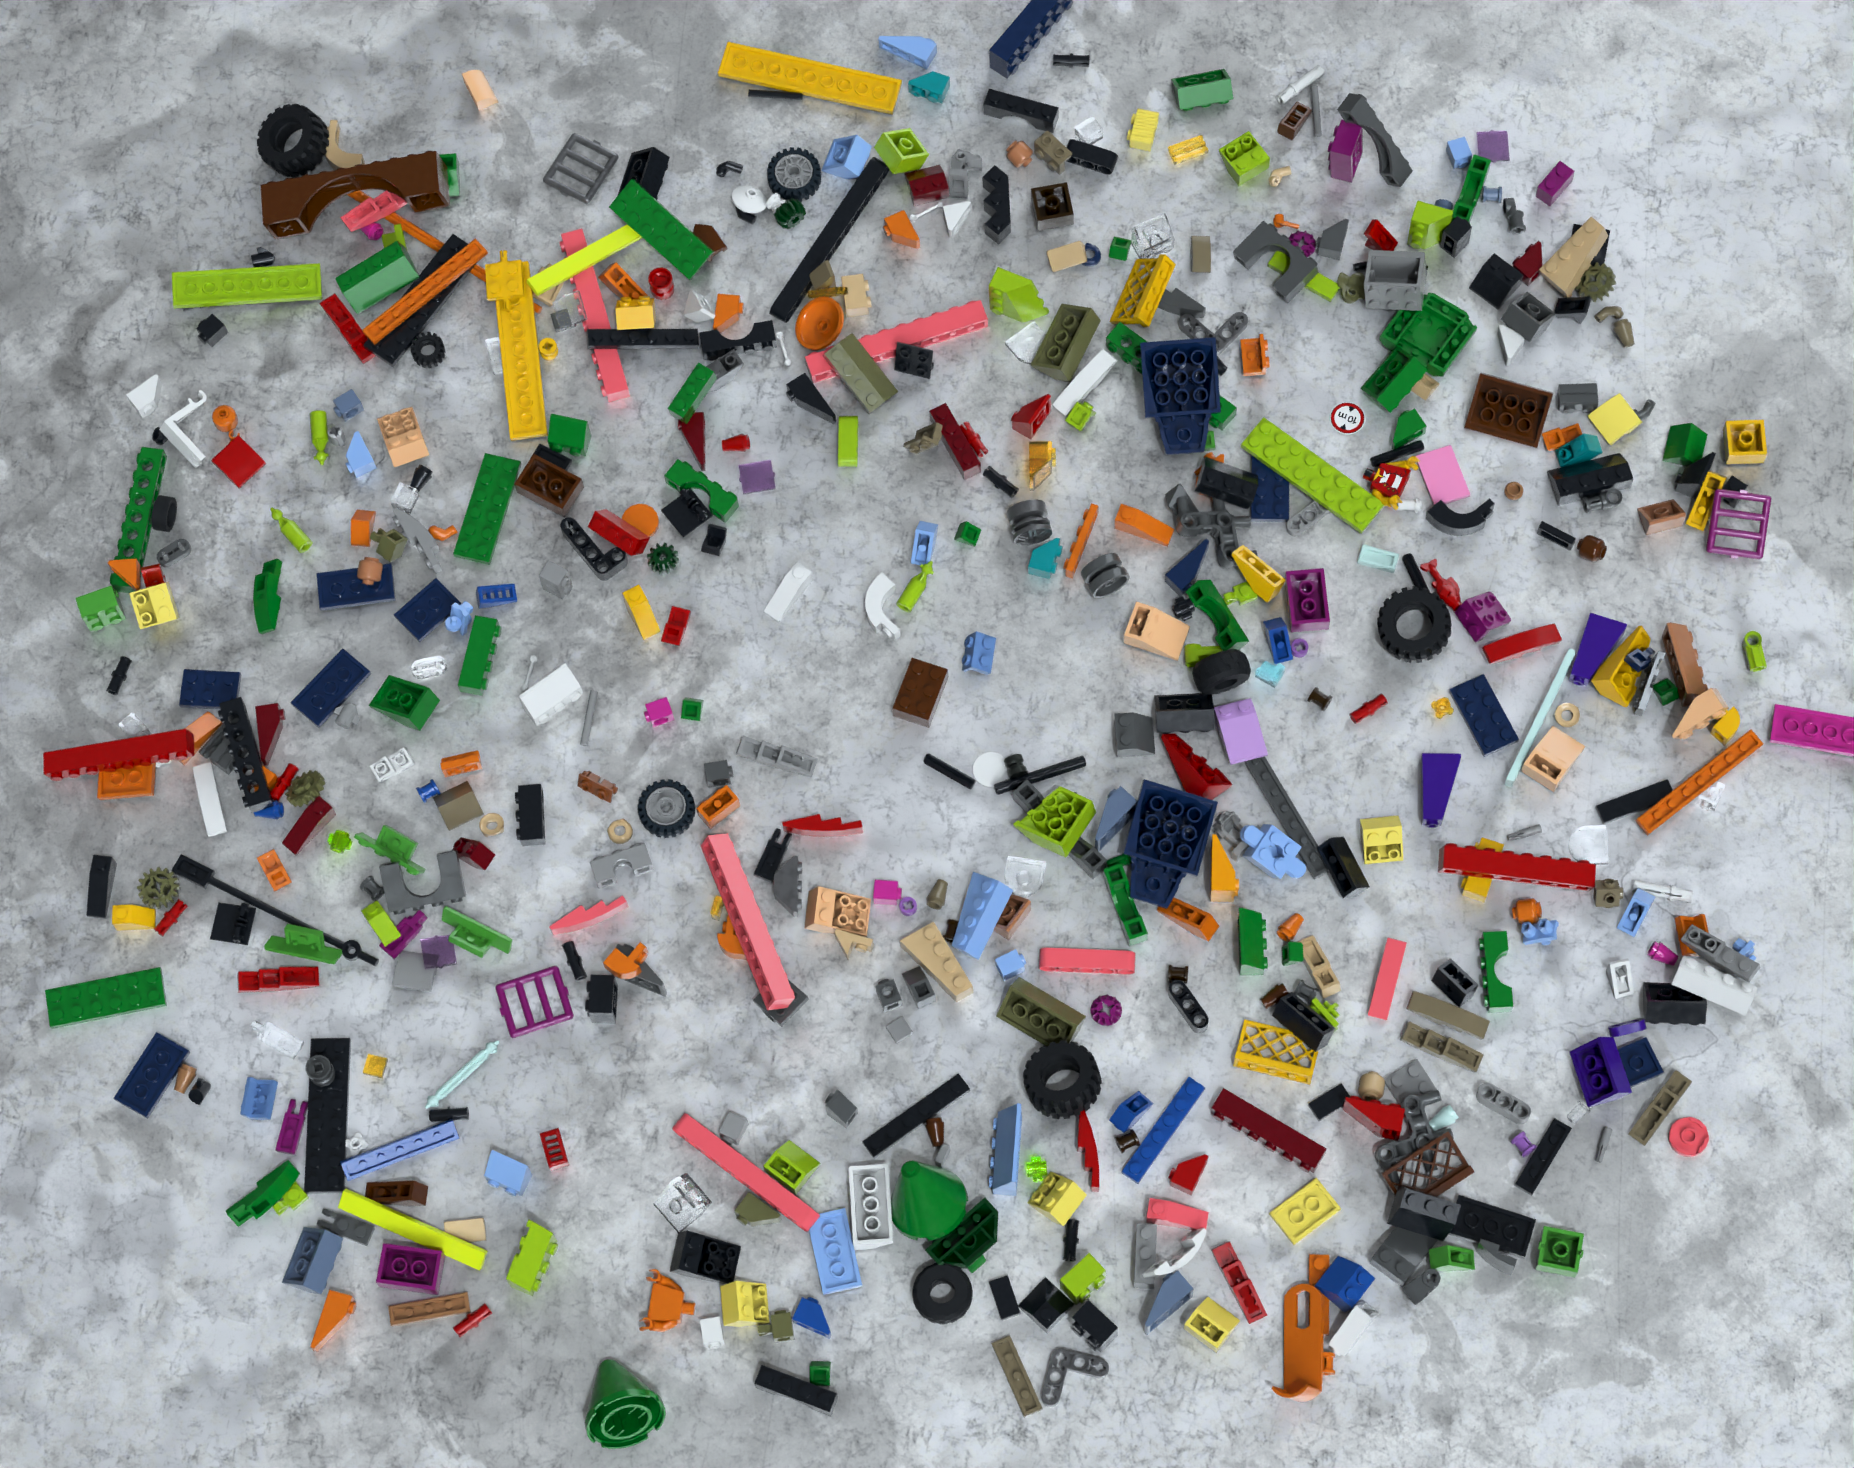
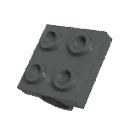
[753,980,809,1027]

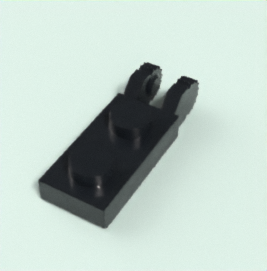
[754,828,792,883]

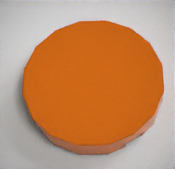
[622,504,659,537]

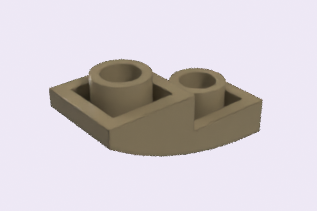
[1191,236,1211,273]

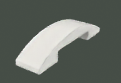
[1142,1228,1206,1278]

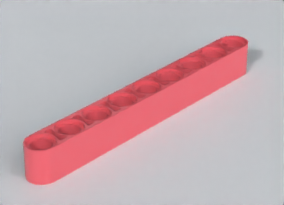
[672,1113,820,1232]

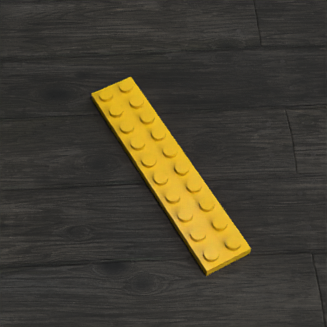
[718,42,902,115]
[496,261,548,441]

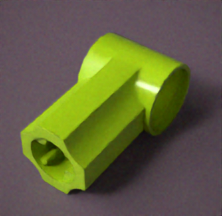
[1742,631,1767,672]
[1184,644,1222,667]

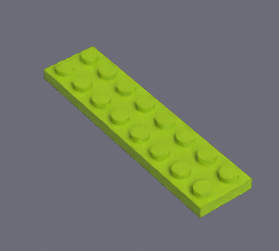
[172,263,322,309]
[1241,417,1384,534]

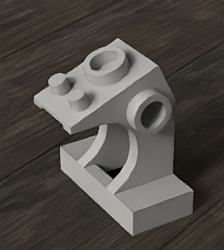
[949,149,982,199]
[1212,811,1261,863]

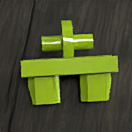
[1309,997,1340,1033]

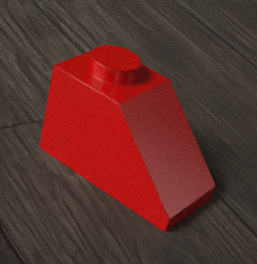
[1168,1154,1209,1196]

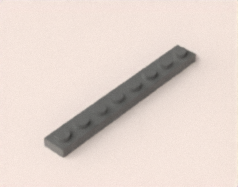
[1244,756,1329,880]

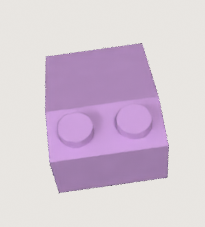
[1214,698,1268,765]

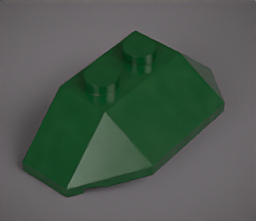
[925,1198,998,1269]

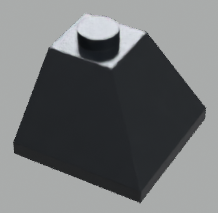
[1674,452,1716,500]
[1018,1277,1075,1334]

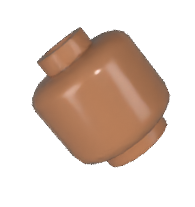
[1006,140,1033,168]
[357,557,383,585]

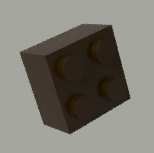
[1031,182,1074,231]

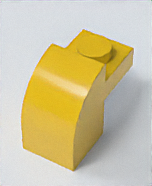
[1710,706,1740,746]

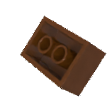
[514,454,584,518]
[892,658,949,728]

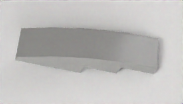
[736,735,818,777]

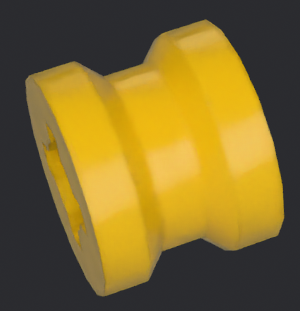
[538,338,558,361]

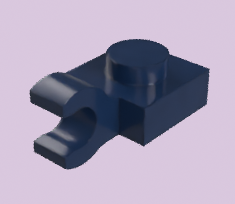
[1624,647,1655,672]

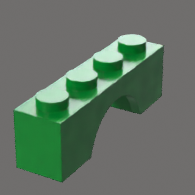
[1451,155,1491,223]
[664,459,739,523]
[1186,580,1249,651]
[1103,863,1148,947]
[1478,931,1513,1013]

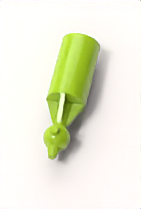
[310,410,329,465]
[270,507,313,553]
[896,561,934,613]

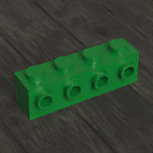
[458,615,502,696]

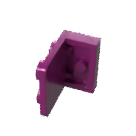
[1454,591,1511,642]

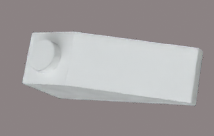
[764,562,813,623]

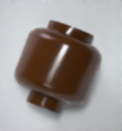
[1577,535,1607,562]

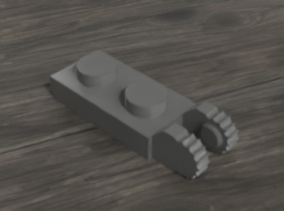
[317,1208,375,1246]

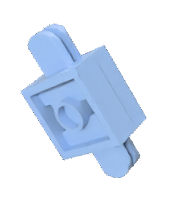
[1240,824,1306,879]

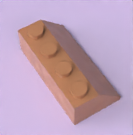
[1662,622,1708,707]

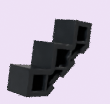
[982,165,1011,245]

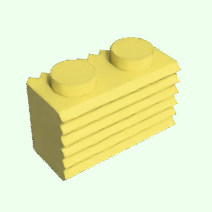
[1127,108,1159,152]

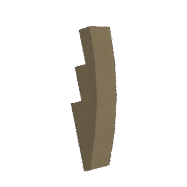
[1406,991,1490,1040]
[1400,1022,1484,1072]
[1629,1070,1692,1146]

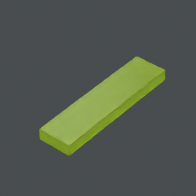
[1268,251,1340,302]

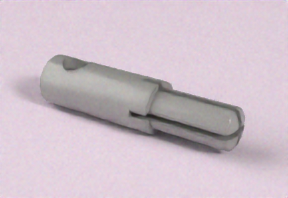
[1507,824,1542,841]
[1595,1127,1612,1163]

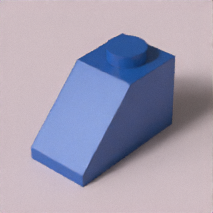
[1263,617,1293,664]
[1109,1091,1154,1133]
[792,1297,831,1339]

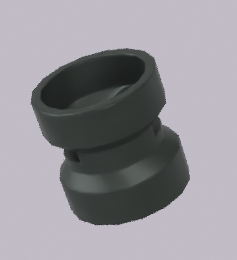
[1004,754,1028,779]

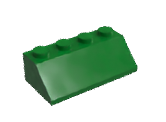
[335,241,420,315]

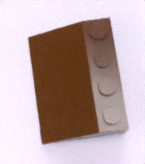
[1464,372,1554,448]

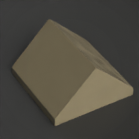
[433,781,484,831]

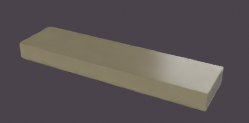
[991,1335,1043,1418]

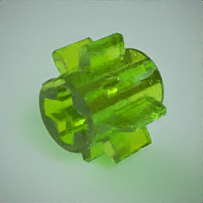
[327,830,352,854]
[1026,1156,1047,1182]

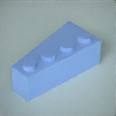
[952,872,1013,960]

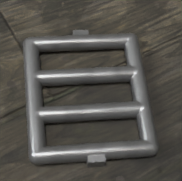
[543,133,619,204]

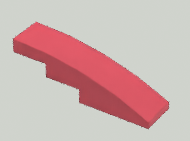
[340,190,408,232]
[549,895,629,935]
[1368,938,1407,1020]

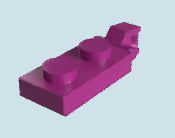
[379,910,427,959]

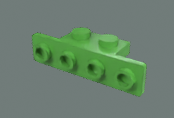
[354,825,426,875]
[442,906,513,958]
[264,924,342,964]

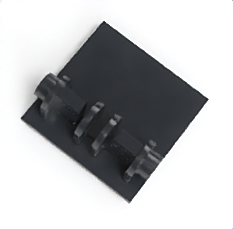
[894,342,934,379]
[661,488,713,538]
[210,902,256,945]

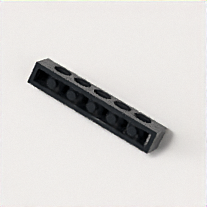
[218,697,274,813]

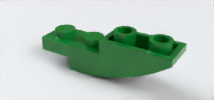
[253,559,282,634]
[226,1160,300,1227]

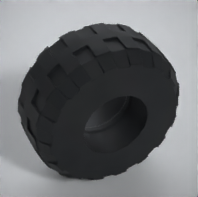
[1192,649,1251,695]
[912,1263,973,1324]

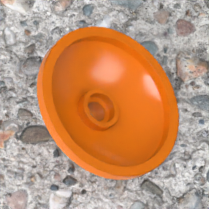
[795,297,844,350]

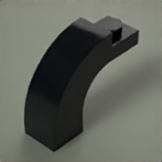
[1426,498,1495,536]

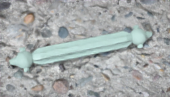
[425,1040,500,1109]

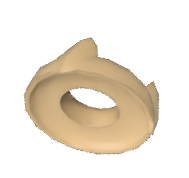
[1555,703,1580,728]
[479,813,504,837]
[607,819,633,844]

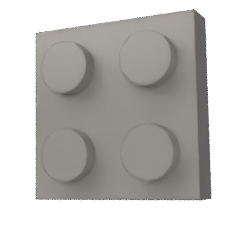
[1384,1059,1437,1109]

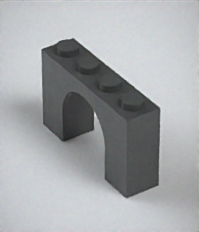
[1233,221,1319,303]
[379,850,466,915]

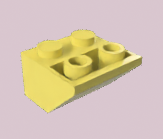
[129,581,180,629]
[1360,816,1403,864]
[1027,1172,1087,1226]
[720,1281,770,1327]
[1184,1297,1240,1353]

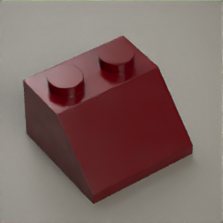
[905,164,949,207]

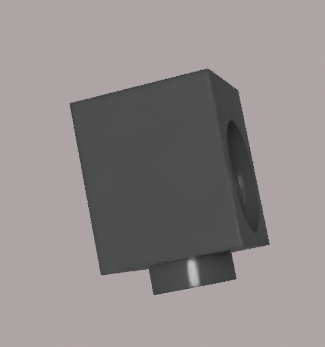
[704,760,734,788]
[875,979,902,1012]

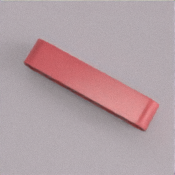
[1039,948,1136,974]

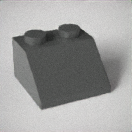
[1114,712,1155,757]

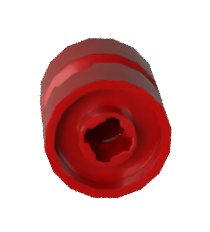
[648,267,674,300]

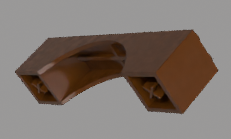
[261,151,450,240]

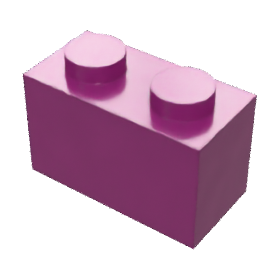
[1535,161,1575,206]

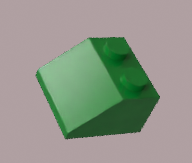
[548,414,591,456]

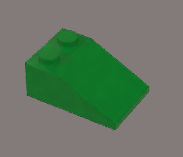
[369,675,440,731]

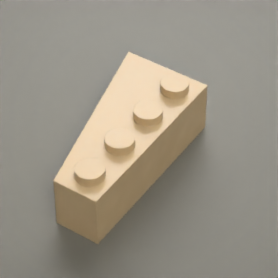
[1539,217,1608,298]
[900,922,973,1002]

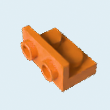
[440,751,482,778]

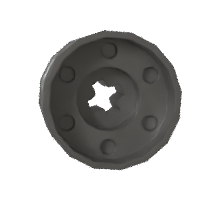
[1007,499,1052,546]

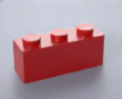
[588,509,650,556]

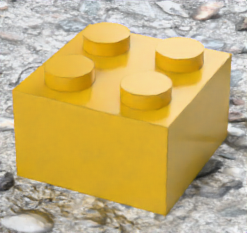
[615,296,656,330]
[1723,420,1767,464]

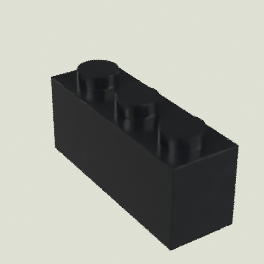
[515,784,545,846]
[1317,837,1370,898]
[1272,992,1335,1052]

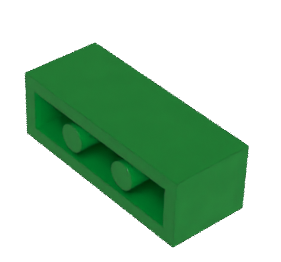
[668,362,717,424]

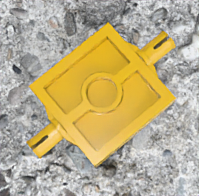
[485,250,525,312]

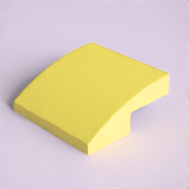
[1588,393,1643,445]

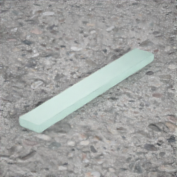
[1505,648,1576,788]

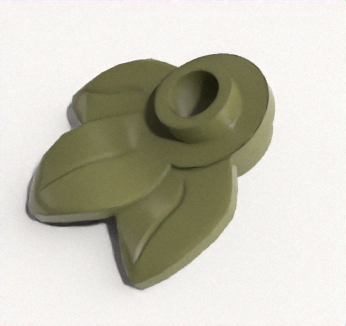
[1337,272,1365,304]

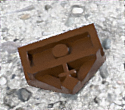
[693,224,728,262]

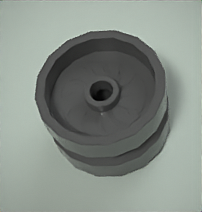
[1081,553,1130,598]

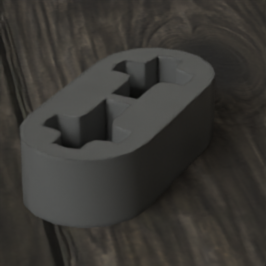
[157,539,191,567]

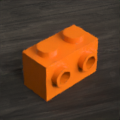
[696,785,740,829]

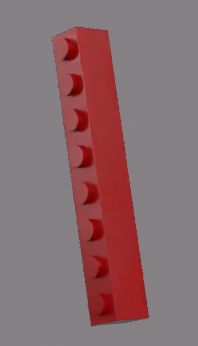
[43,729,194,781]
[1438,843,1596,891]

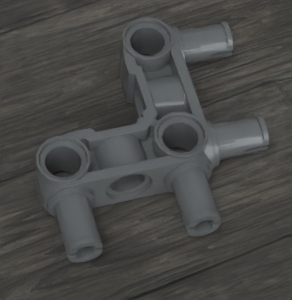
[1176,496,1258,569]
[1375,1090,1454,1183]

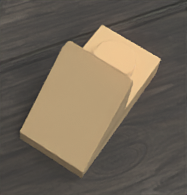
[835,929,874,960]

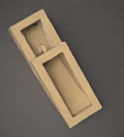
[1298,935,1341,999]

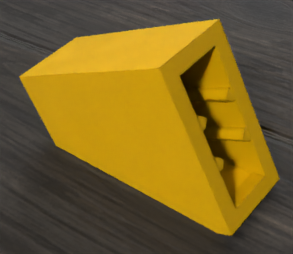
[622,585,660,640]

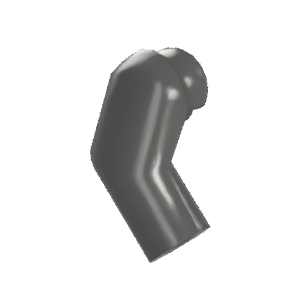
[1634,399,1656,420]

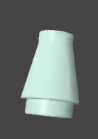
[1429,1105,1459,1132]

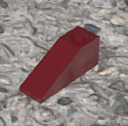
[678,412,705,471]
[255,703,286,766]
[282,796,336,856]

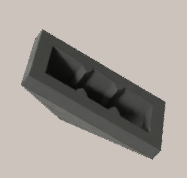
[1165,484,1199,525]

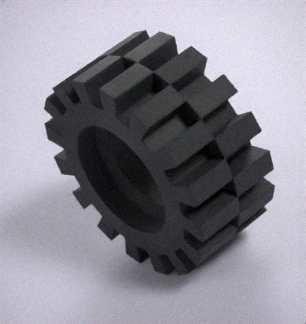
[410,332,446,368]

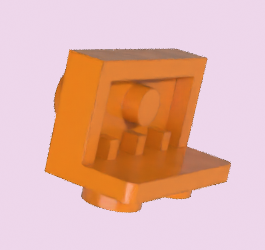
[1240,334,1270,376]
[1674,914,1709,957]

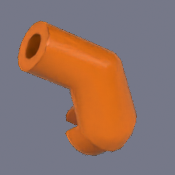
[428,525,457,541]

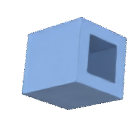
[1446,137,1472,169]
[995,949,1026,981]

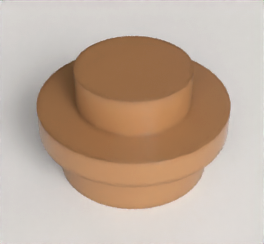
[1504,482,1523,500]

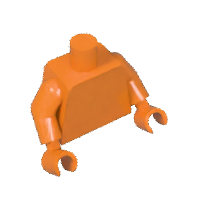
[639,1269,696,1332]

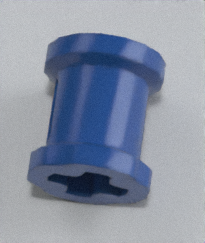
[416,779,441,803]

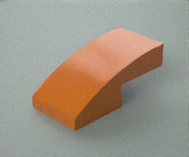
[1542,423,1582,451]
[257,849,292,891]

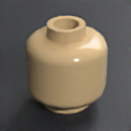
[1358,1071,1385,1101]

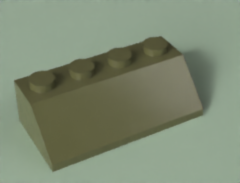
[1031,304,1101,382]
[823,333,898,414]
[996,977,1086,1046]

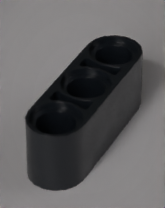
[1066,139,1118,175]
[1168,980,1209,1033]

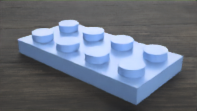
[809,1208,862,1295]

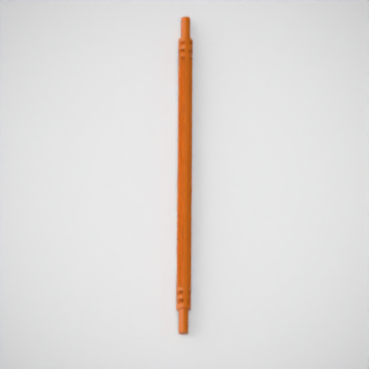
[347,190,542,314]

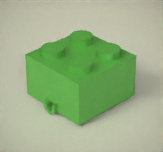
[76,585,126,631]
[1535,1226,1584,1278]

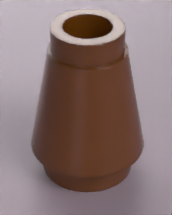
[1260,983,1289,1009]
[925,1117,944,1147]

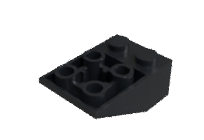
[670,1230,741,1284]

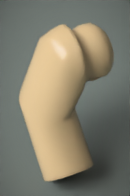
[1269,166,1291,187]

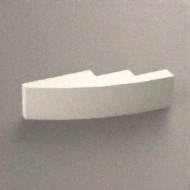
[1052,349,1118,417]
[193,762,227,837]

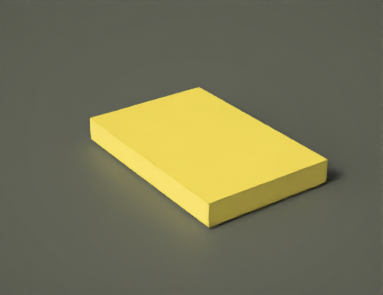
[1269,1178,1341,1245]

